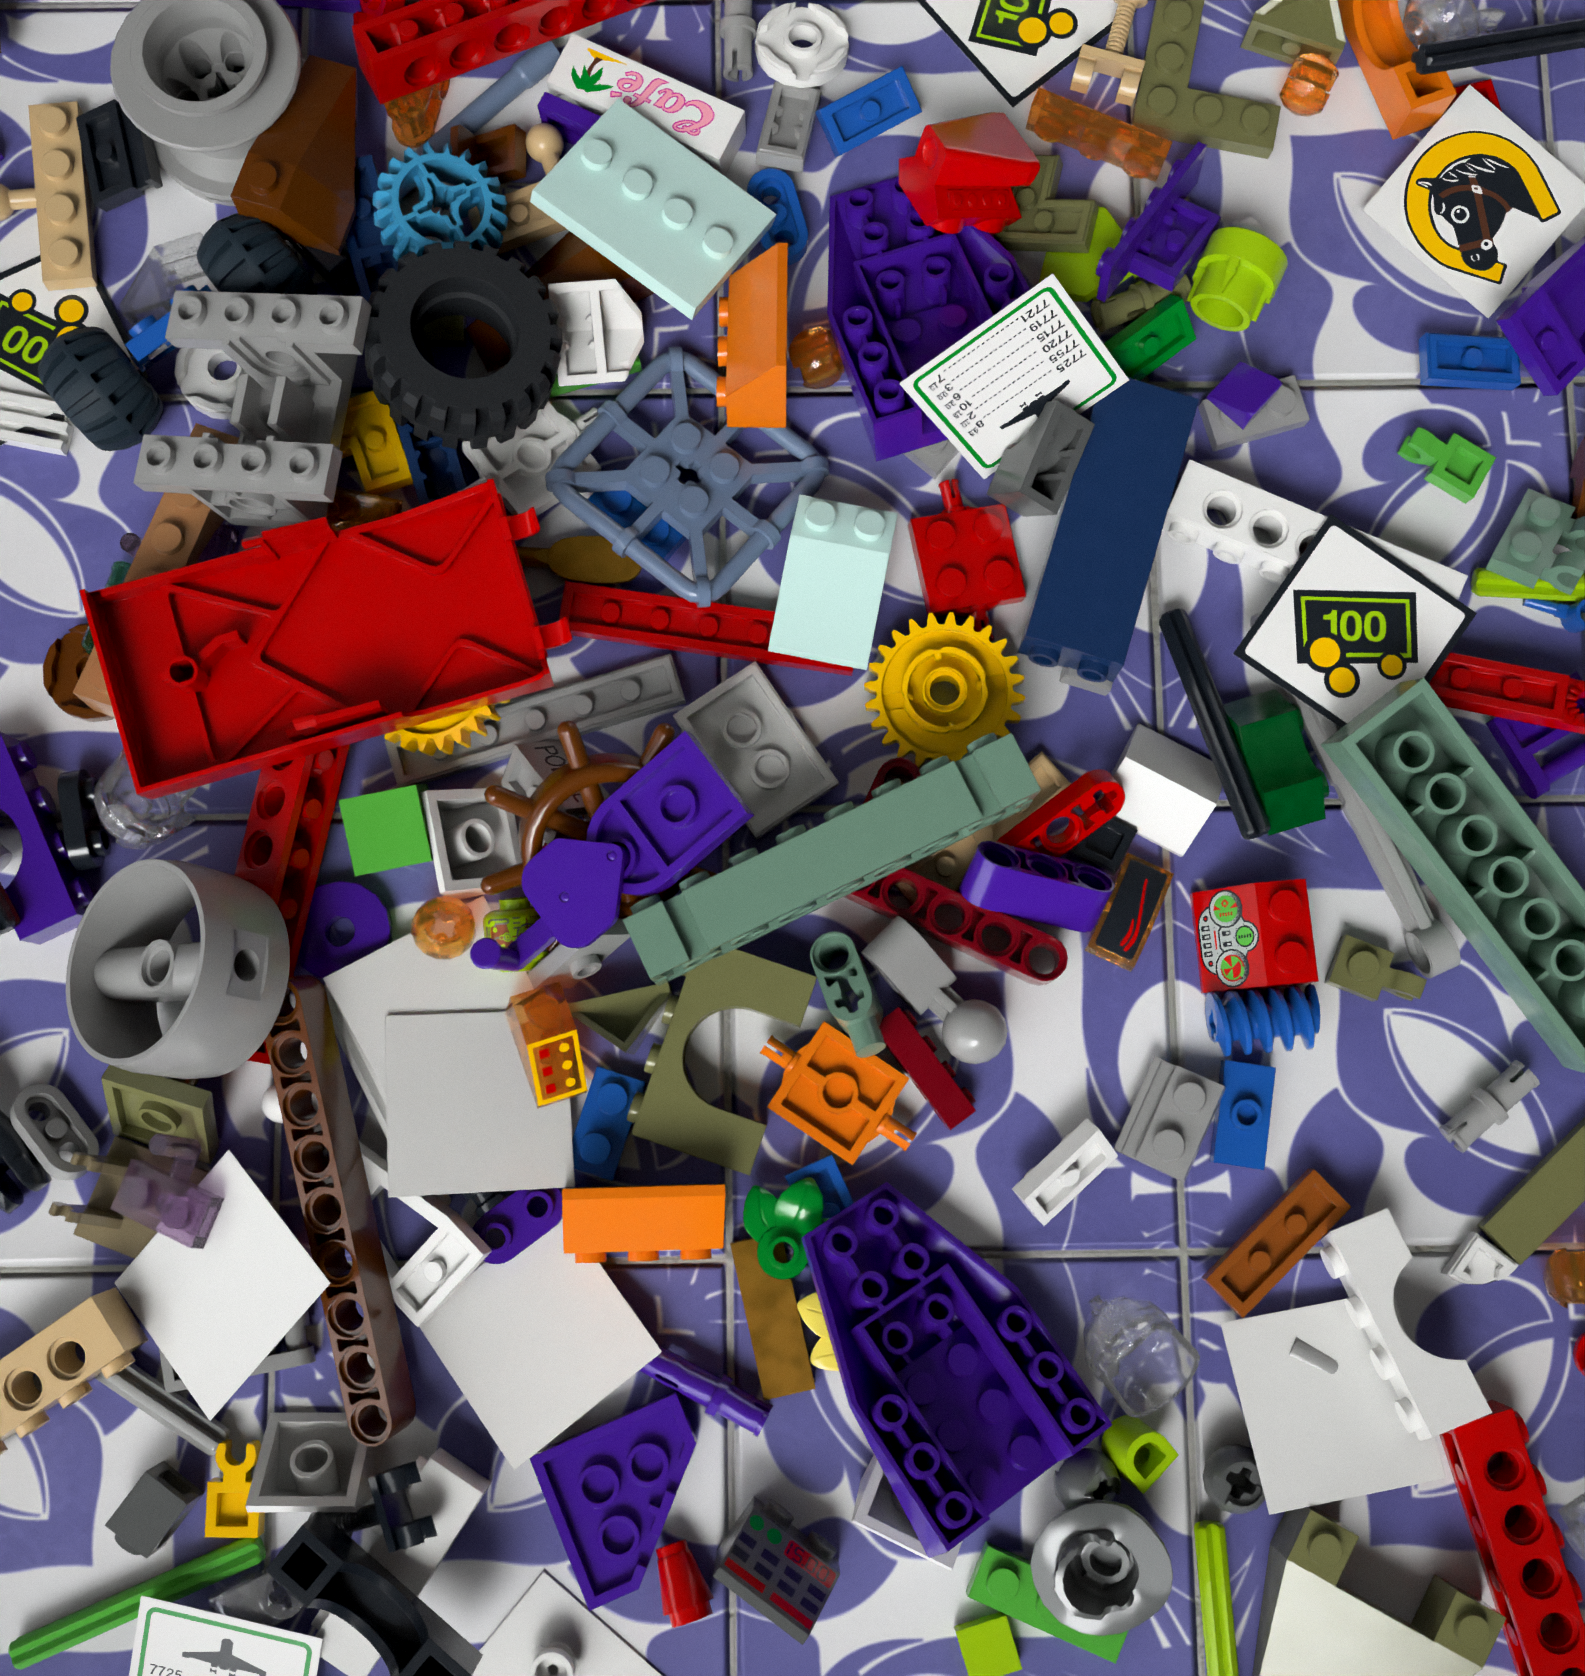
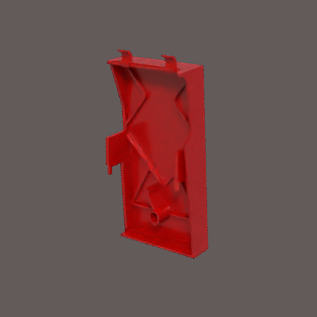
[79,478,573,800]

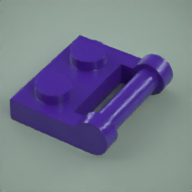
[1485,671,1585,799]

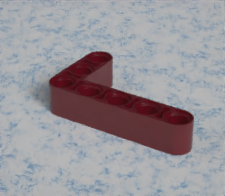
[845,757,1068,986]

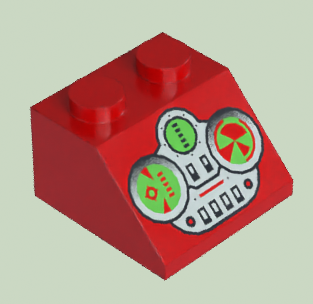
[1190,878,1319,994]

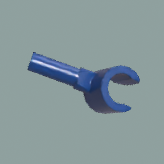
[1522,599,1585,633]

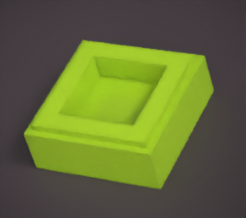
[954,1612,1022,1676]

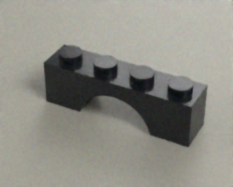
[265,1512,483,1676]

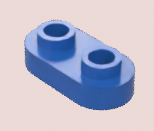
[747,168,808,265]

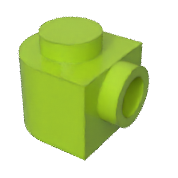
[1101,1415,1179,1494]

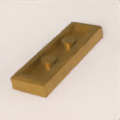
[730,1238,816,1401]

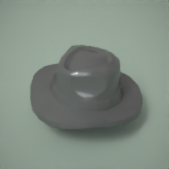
[1030,1499,1173,1636]

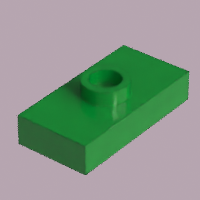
[1104,294,1197,381]

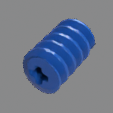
[1205,984,1321,1057]

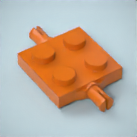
[760,1021,917,1165]

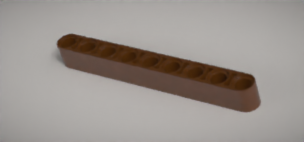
[265,975,416,1447]

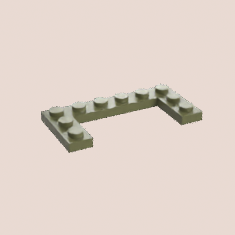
[1129,0,1281,159]

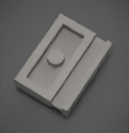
[1114,1056,1226,1183]

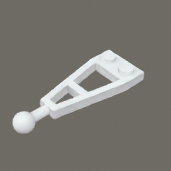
[262,1084,492,1327]

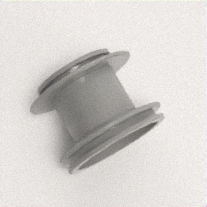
[110,0,306,206]

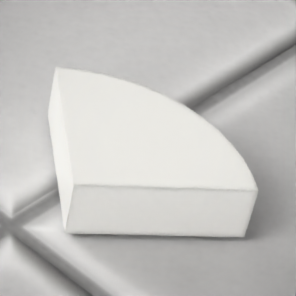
[1441,1232,1519,1285]

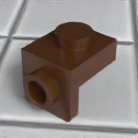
[450,124,526,185]

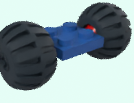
[38,213,317,451]

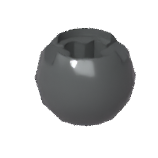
[1203,1444,1265,1514]
[1053,1447,1121,1509]

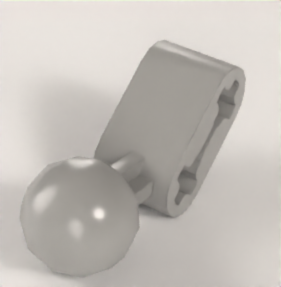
[861,916,1008,1064]

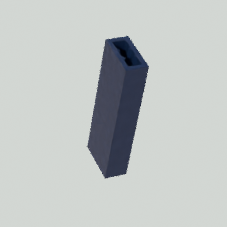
[1017,378,1199,682]

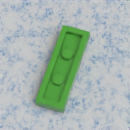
[966,1541,1129,1664]

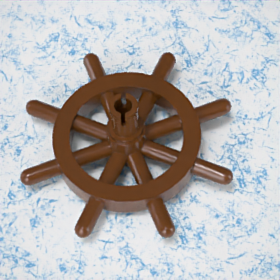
[480,720,717,953]

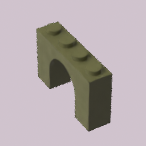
[627,949,817,1176]

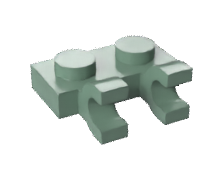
[1486,488,1585,595]

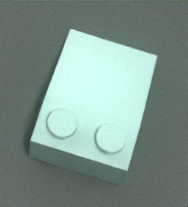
[768,494,898,670]

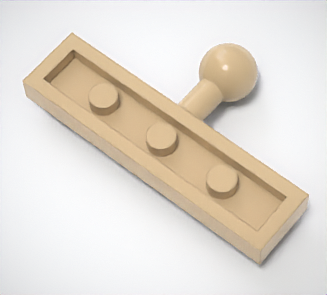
[0,101,98,291]
[468,123,567,255]

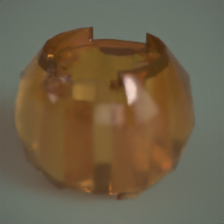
[1279,52,1339,117]
[788,326,845,390]
[411,896,477,960]
[1543,1247,1585,1308]

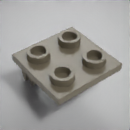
[48,1136,210,1259]

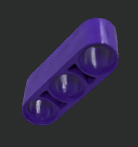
[959,841,1115,933]

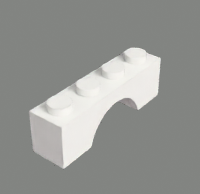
[1320,1208,1492,1441]

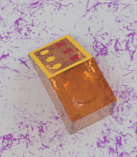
[505,981,588,1109]

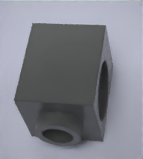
[105,1461,204,1559]

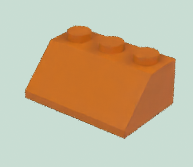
[716,243,788,428]
[562,1183,726,1263]

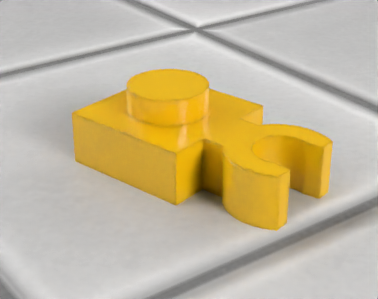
[205,1439,265,1538]

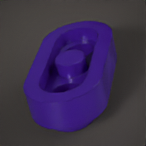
[473,1188,563,1264]

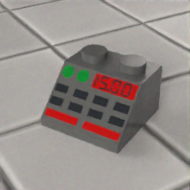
[713,1496,840,1645]

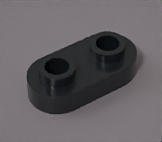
[57,769,111,871]

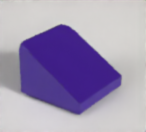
[1206,361,1283,429]

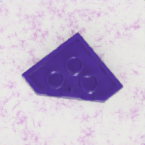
[529,1391,697,1611]

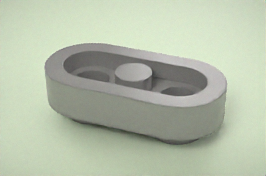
[10,1084,99,1180]

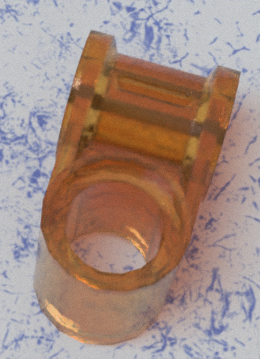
[384,79,450,148]

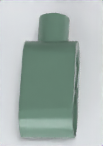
[810,931,886,1058]

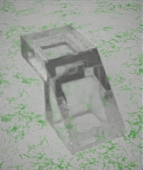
[120,232,206,326]

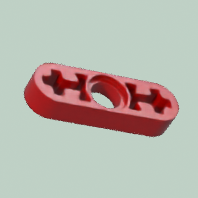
[996,769,1125,858]

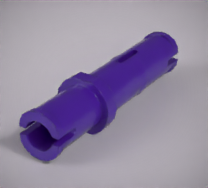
[639,1343,773,1437]

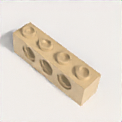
[0,1287,149,1455]

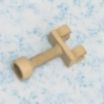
[1069,0,1148,106]

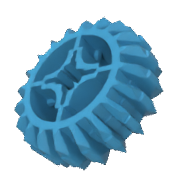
[373,141,508,262]

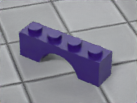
[0,732,94,945]

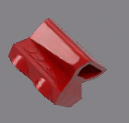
[899,112,1040,234]

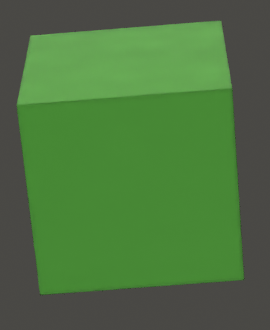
[339,784,433,877]

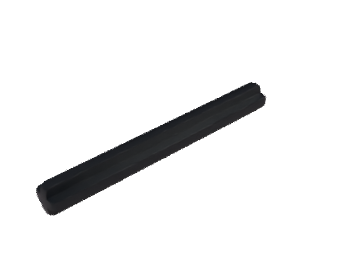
[1411,18,1585,75]
[1159,608,1271,840]

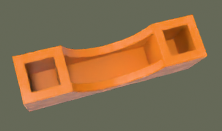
[1338,0,1457,140]

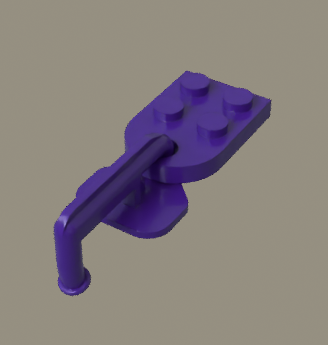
[470,731,754,972]

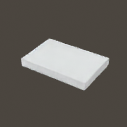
[673,661,839,840]

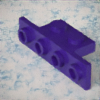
[1096,141,1221,303]

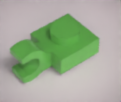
[1397,427,1496,504]

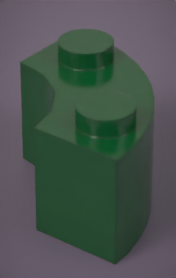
[1223,689,1329,836]

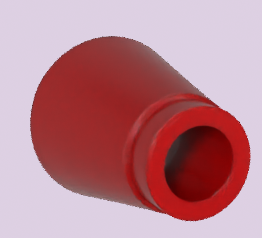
[655,1539,714,1628]

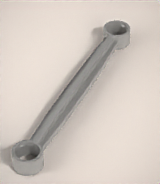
[1250,612,1461,979]

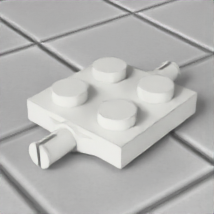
[458,401,601,516]

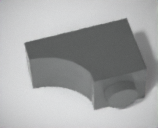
[987,400,1095,517]

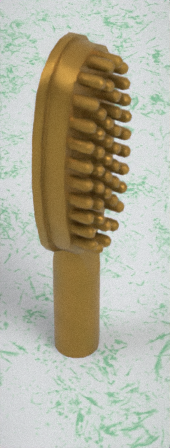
[516,536,642,584]

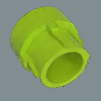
[1187,227,1288,332]

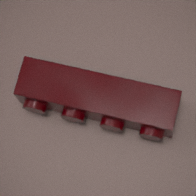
[879,1007,976,1130]

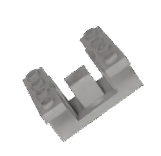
[133,290,372,528]

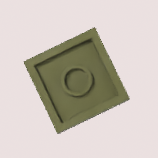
[101,1065,219,1164]

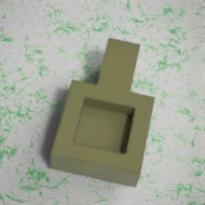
[1324,934,1427,1002]

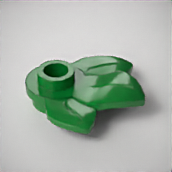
[743,1177,830,1280]

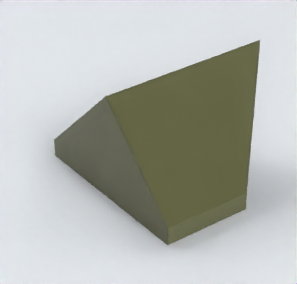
[1240,0,1346,77]
[567,982,673,1055]

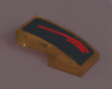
[1084,853,1174,972]

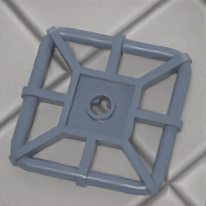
[545,347,829,608]

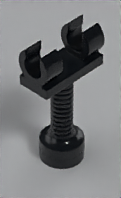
[308,1461,437,1553]

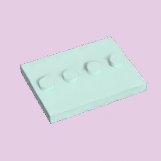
[530,98,776,320]

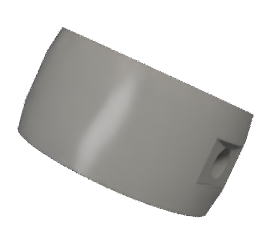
[66,859,290,1079]

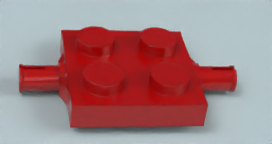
[907,479,1026,641]

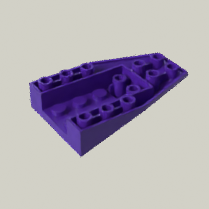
[827,176,1030,462]
[801,1182,1113,1558]

